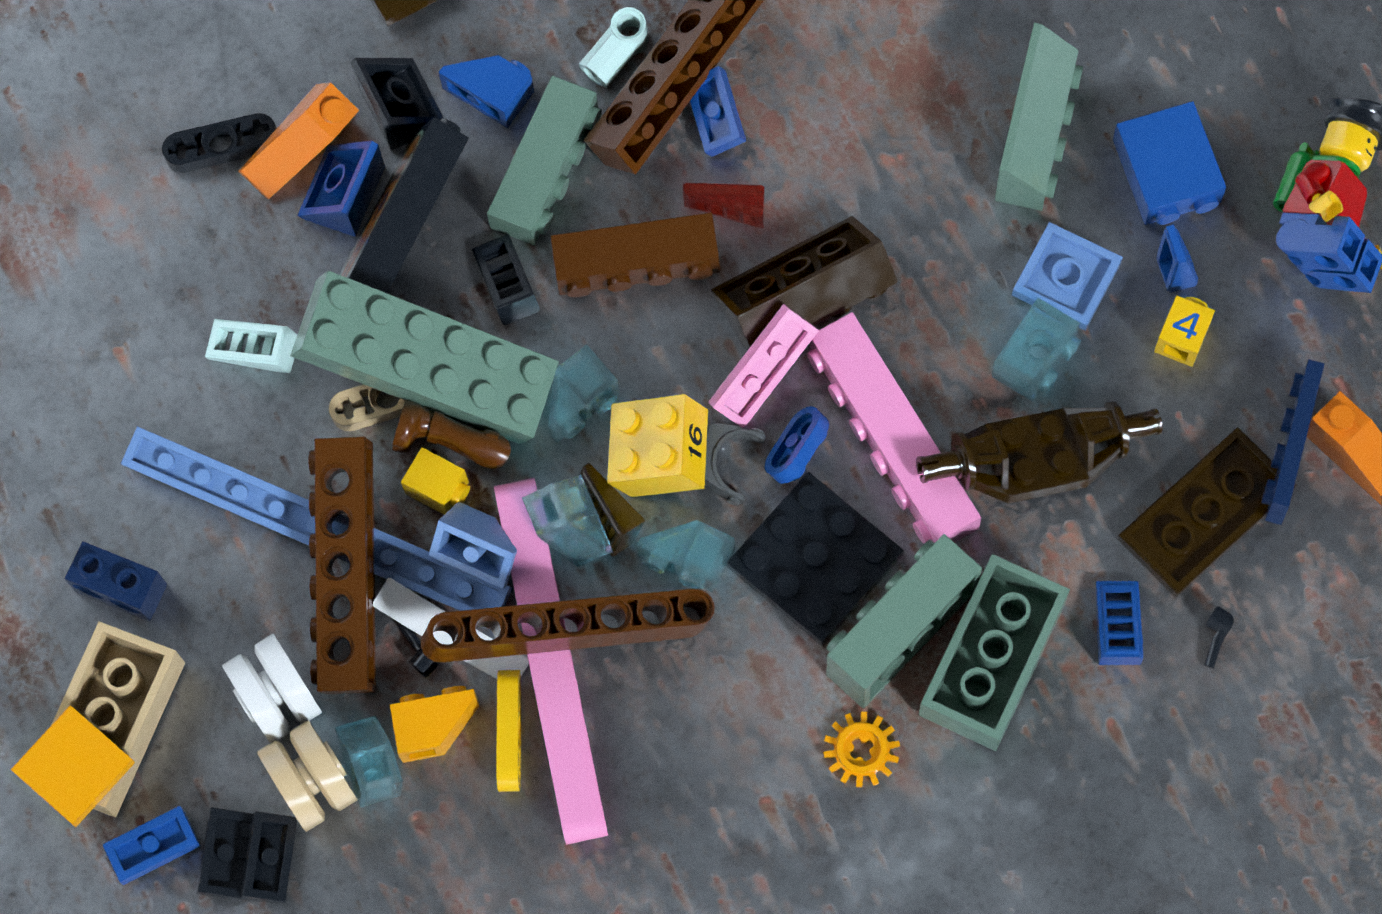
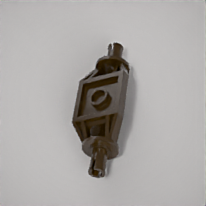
[916,401,1163,504]

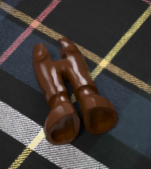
[392,400,511,469]

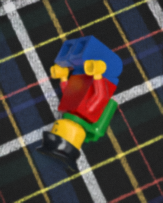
[1273,98,1382,293]

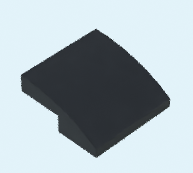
[196,807,297,903]

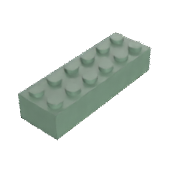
[290,270,559,444]

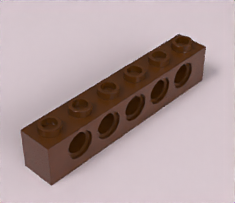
[584,0,764,175]
[308,437,376,694]

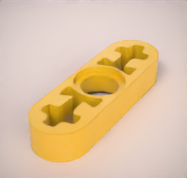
[496,670,521,792]

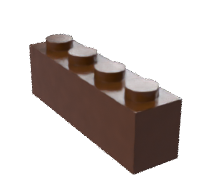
[551,212,720,297]

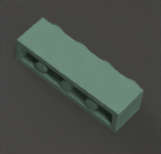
[487,76,602,246]

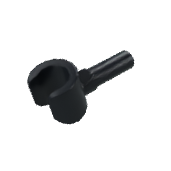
[1204,606,1234,669]
[398,623,439,678]

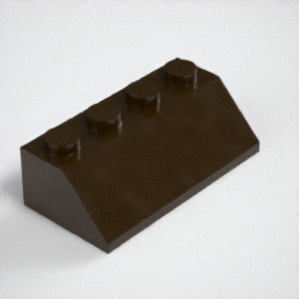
[711,216,898,350]

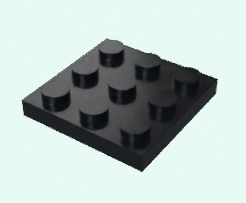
[726,472,904,646]

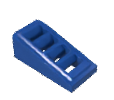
[1156,224,1198,293]
[1095,581,1143,665]

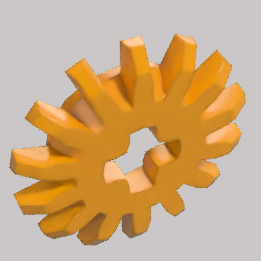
[823,711,900,788]

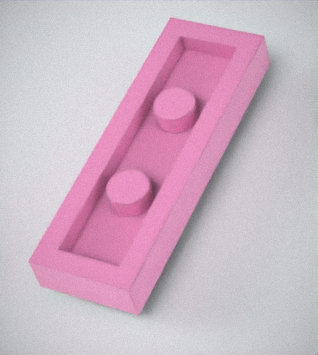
[708,304,819,428]

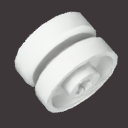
[222,634,322,743]

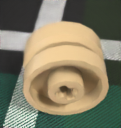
[257,720,358,832]

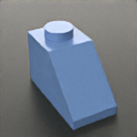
[428,502,517,589]

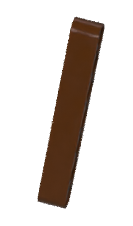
[421,589,715,663]

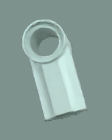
[579,7,649,88]

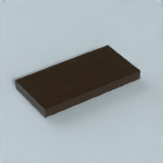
[1117,427,1297,598]

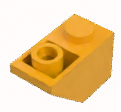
[390,686,479,763]

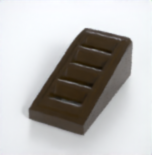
[571,463,645,557]

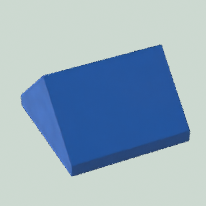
[297,140,385,237]

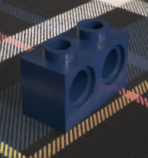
[64,541,168,622]

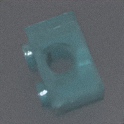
[991,298,1081,402]

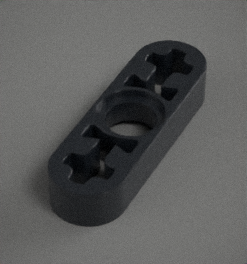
[162,113,277,173]

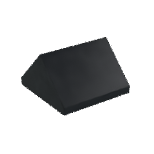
[350,58,444,151]

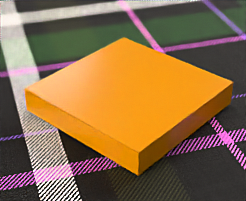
[11,705,135,827]

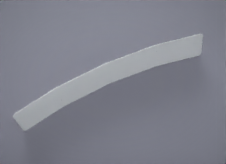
[372,578,529,679]

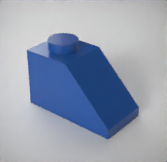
[438,55,535,128]

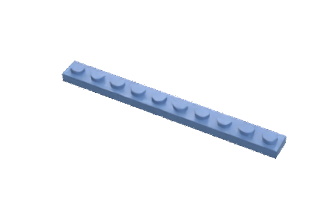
[121,426,513,611]

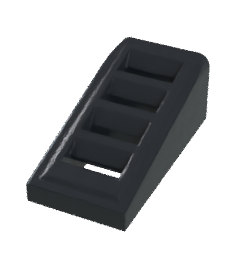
[472,234,540,325]

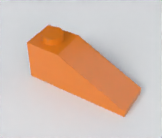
[238,82,359,199]
[1307,391,1382,506]

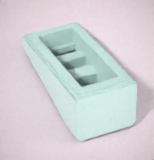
[205,319,297,373]

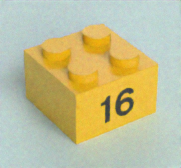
[607,394,708,497]

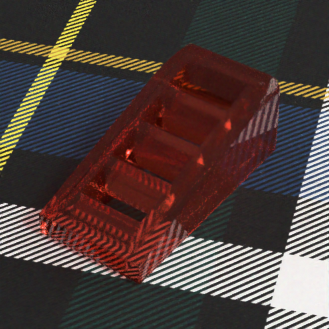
[683,183,765,228]

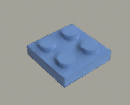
[1012,222,1123,331]

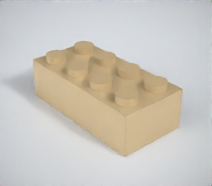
[51,621,185,818]

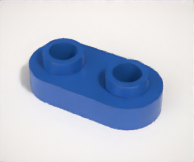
[765,406,829,484]

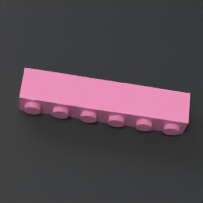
[807,312,981,544]

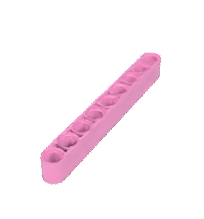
[494,478,608,845]

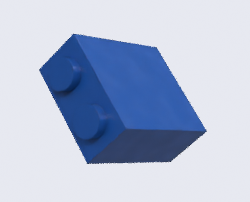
[1113,101,1226,225]

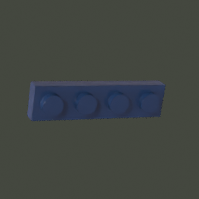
[1261,359,1325,525]

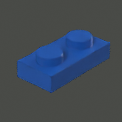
[690,66,746,157]
[103,806,201,885]

